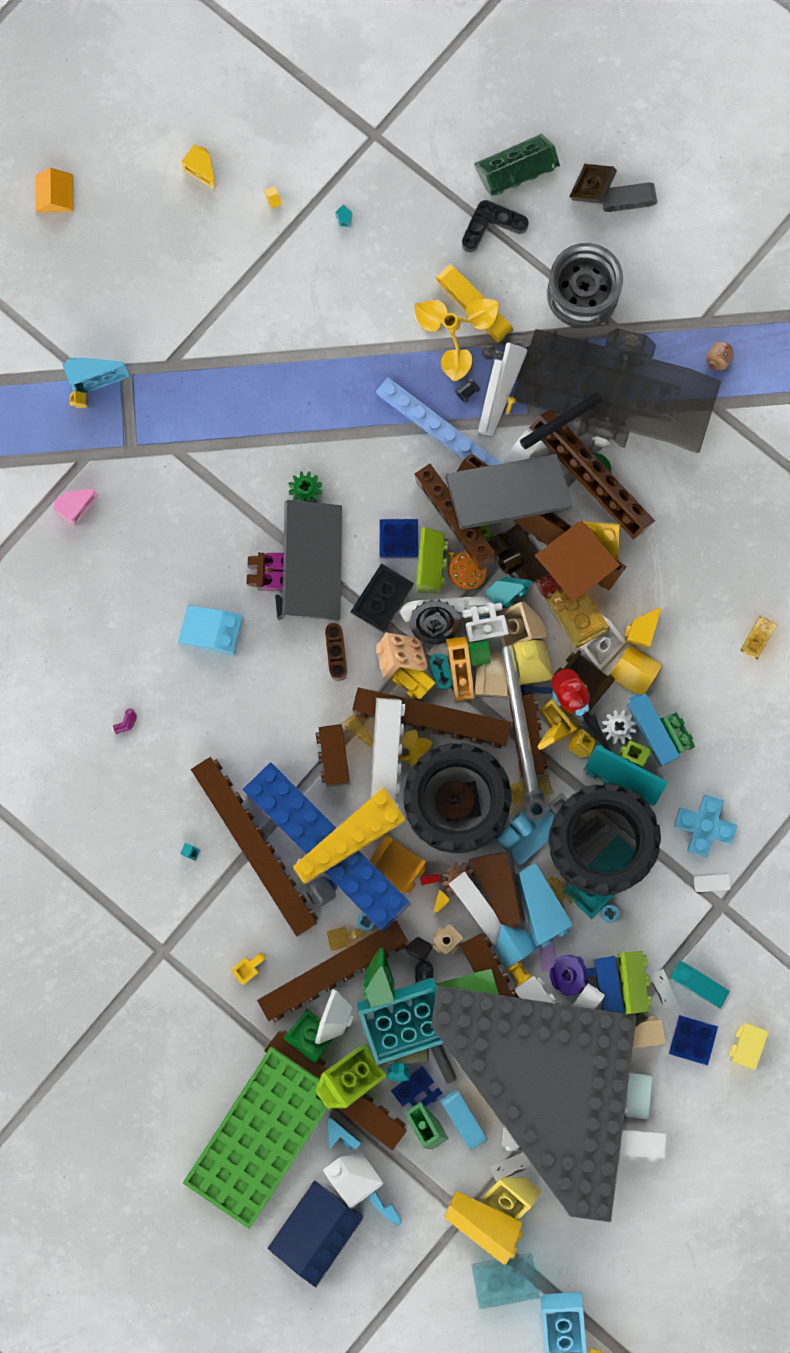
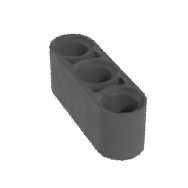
[602,182,658,212]

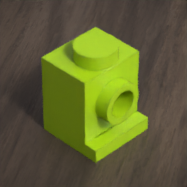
[619,740,651,768]

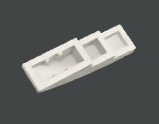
[448,872,501,947]

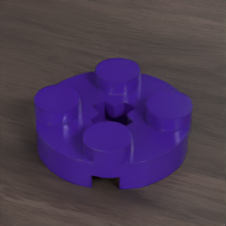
[550,955,589,996]

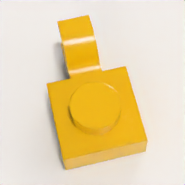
[230,952,266,985]

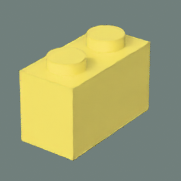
[728,1023,769,1070]

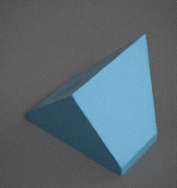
[495,924,539,970]

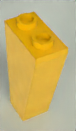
[444,1191,523,1265]

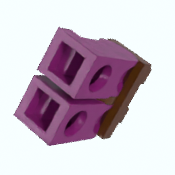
[246,552,284,591]

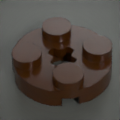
[435,781,474,820]

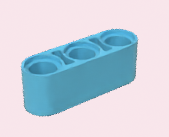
[440,1089,488,1151]

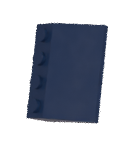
[267,1180,364,1288]

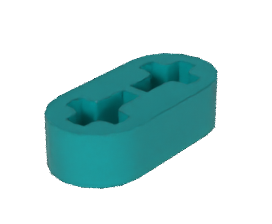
[430,653,452,690]

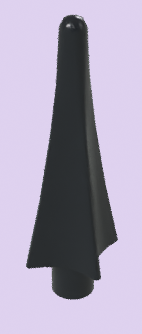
[582,711,613,753]

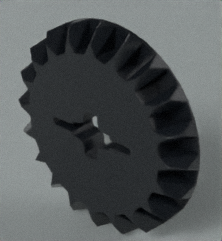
[410,599,461,645]

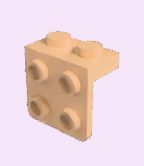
[376,633,427,679]

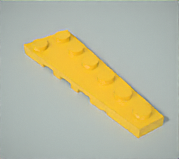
[293,788,406,885]

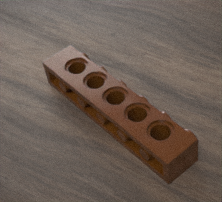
[414,463,497,571]

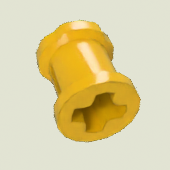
[506,960,532,986]

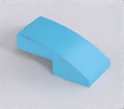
[368,1190,402,1225]

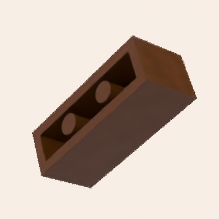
[315,724,350,787]

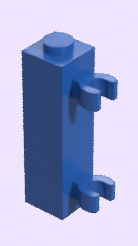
[587,956,625,1014]

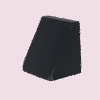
[275,594,285,621]
[405,936,433,963]

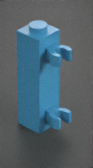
[627,693,680,767]

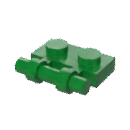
[660,712,696,754]

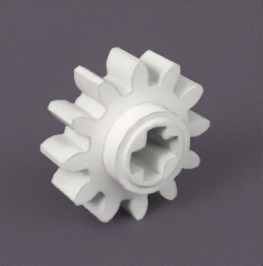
[602,710,636,745]

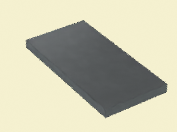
[445,454,573,530]
[282,500,342,620]

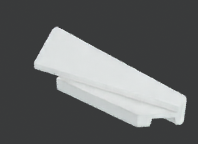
[477,342,527,437]

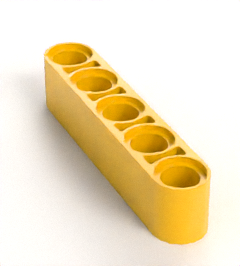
[435,265,513,343]

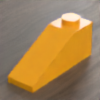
[446,636,475,701]

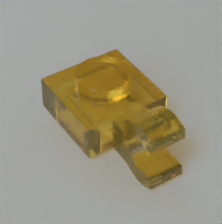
[546,875,574,909]
[326,927,363,951]

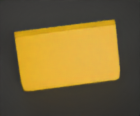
[539,698,581,740]

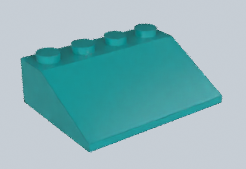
[357,978,443,1065]

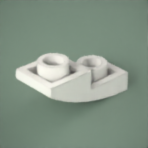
[572,984,605,1009]

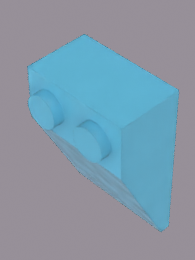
[62,357,130,393]
[178,605,244,656]
[541,1292,587,1353]

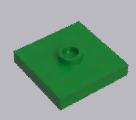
[283,1008,334,1063]

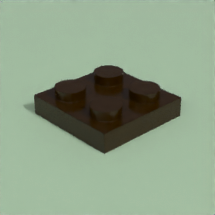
[569,164,617,204]

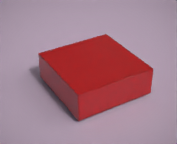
[420,874,441,886]

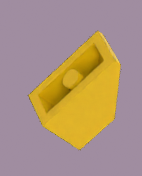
[181,144,216,188]
[624,608,661,649]

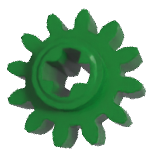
[289,471,322,502]

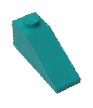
[668,960,730,1009]

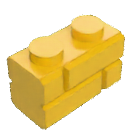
[392,667,436,701]

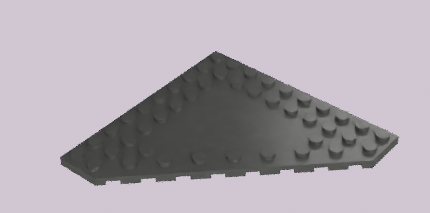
[431,986,637,1222]

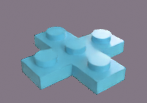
[674,795,737,857]

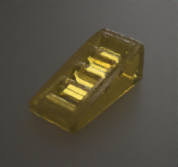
[342,714,374,748]

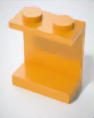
[369,835,427,895]

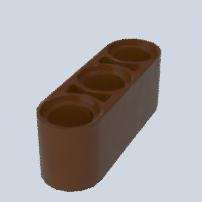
[325,623,347,681]

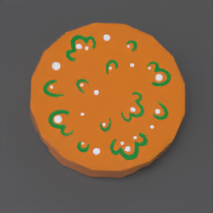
[448,551,487,590]

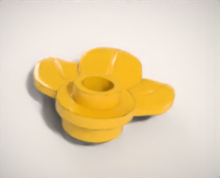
[398,729,432,767]

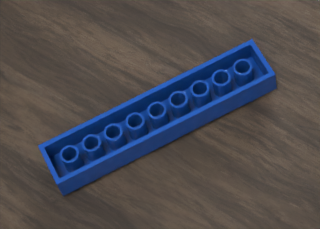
[242,762,411,932]

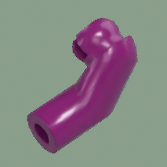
[113,708,137,734]

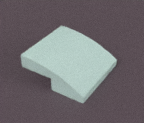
[624,1073,652,1119]

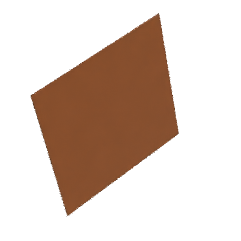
[535,519,620,602]

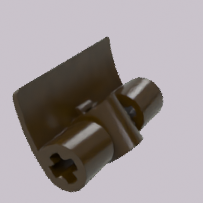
[488,524,549,583]

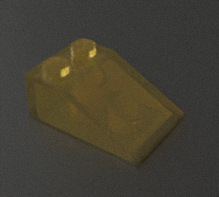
[545,589,610,649]

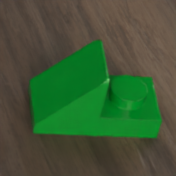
[468,640,491,666]

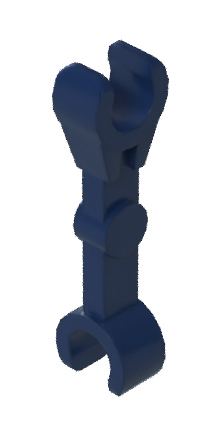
[521,685,553,694]

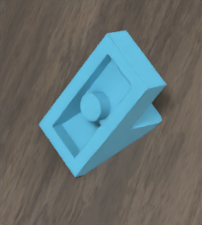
[327,1116,362,1150]

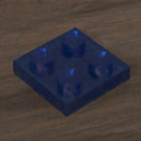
[379,519,418,559]
[668,1015,718,1066]

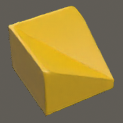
[568,729,596,759]

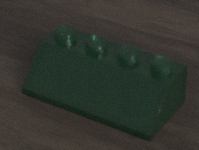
[474,134,560,196]

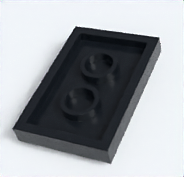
[350,563,414,633]

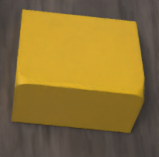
[433,889,450,914]

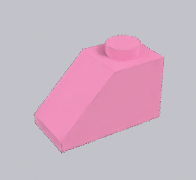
[53,488,98,525]

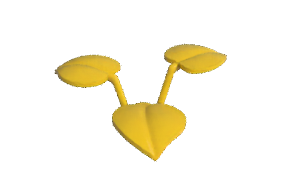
[414,299,499,381]

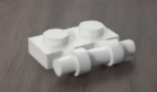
[462,602,509,643]

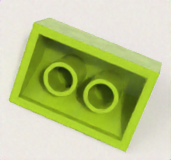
[417,527,448,594]
[617,951,652,1014]

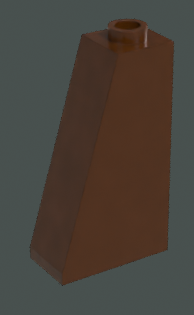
[469,851,525,928]

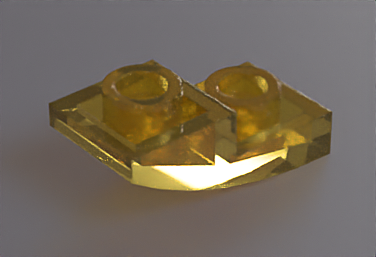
[740,615,777,660]
[510,775,553,805]

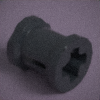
[455,378,480,403]

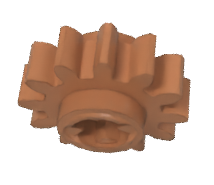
[441,862,477,897]

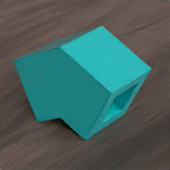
[335,204,352,228]
[180,843,201,861]
[387,1062,410,1082]

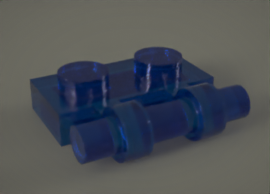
[390,1066,443,1110]

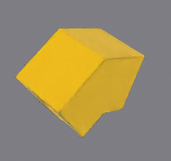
[264,186,282,209]
[70,391,88,408]

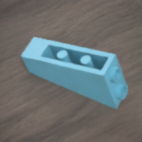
[516,863,573,947]

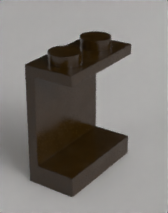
[553,650,616,712]

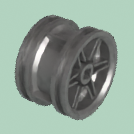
[547,243,623,329]

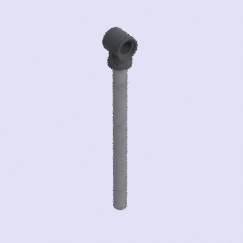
[502,646,547,821]

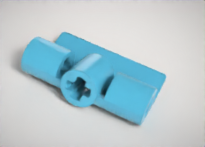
[495,805,555,865]

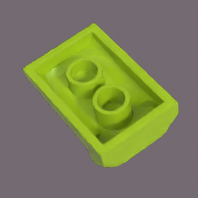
[315,1043,387,1109]

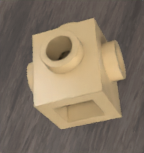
[432,923,463,955]

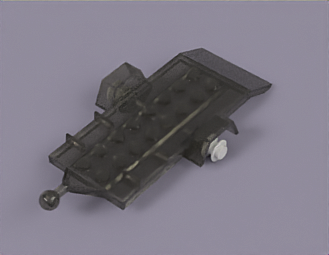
[482,328,721,453]

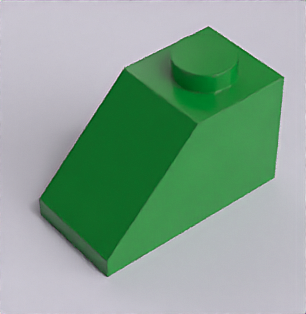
[405,1102,449,1150]

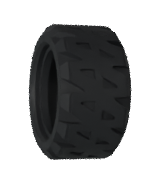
[404,743,512,853]
[548,783,661,896]

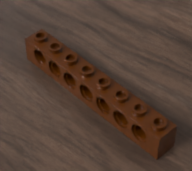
[529,409,655,540]

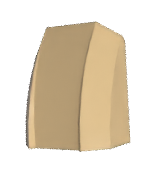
[475,650,510,699]

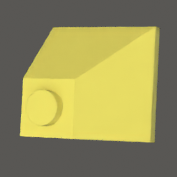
[513,640,553,685]
[481,1177,542,1220]

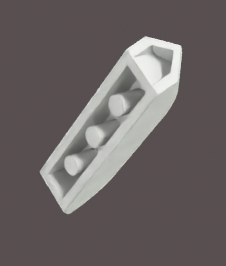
[399,597,492,622]

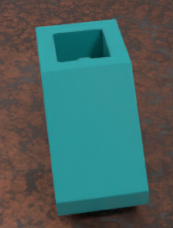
[485,577,533,608]

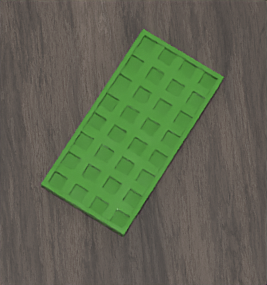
[183,1046,328,1229]

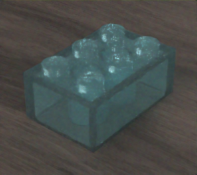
[471,1253,540,1309]

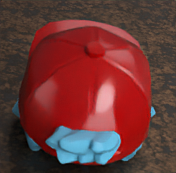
[551,669,590,716]

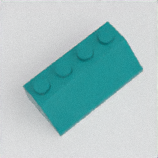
[583,745,668,807]

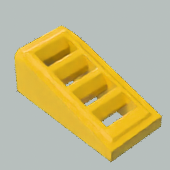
[537,722,570,750]

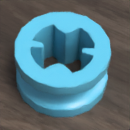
[601,905,619,923]
[357,913,375,931]

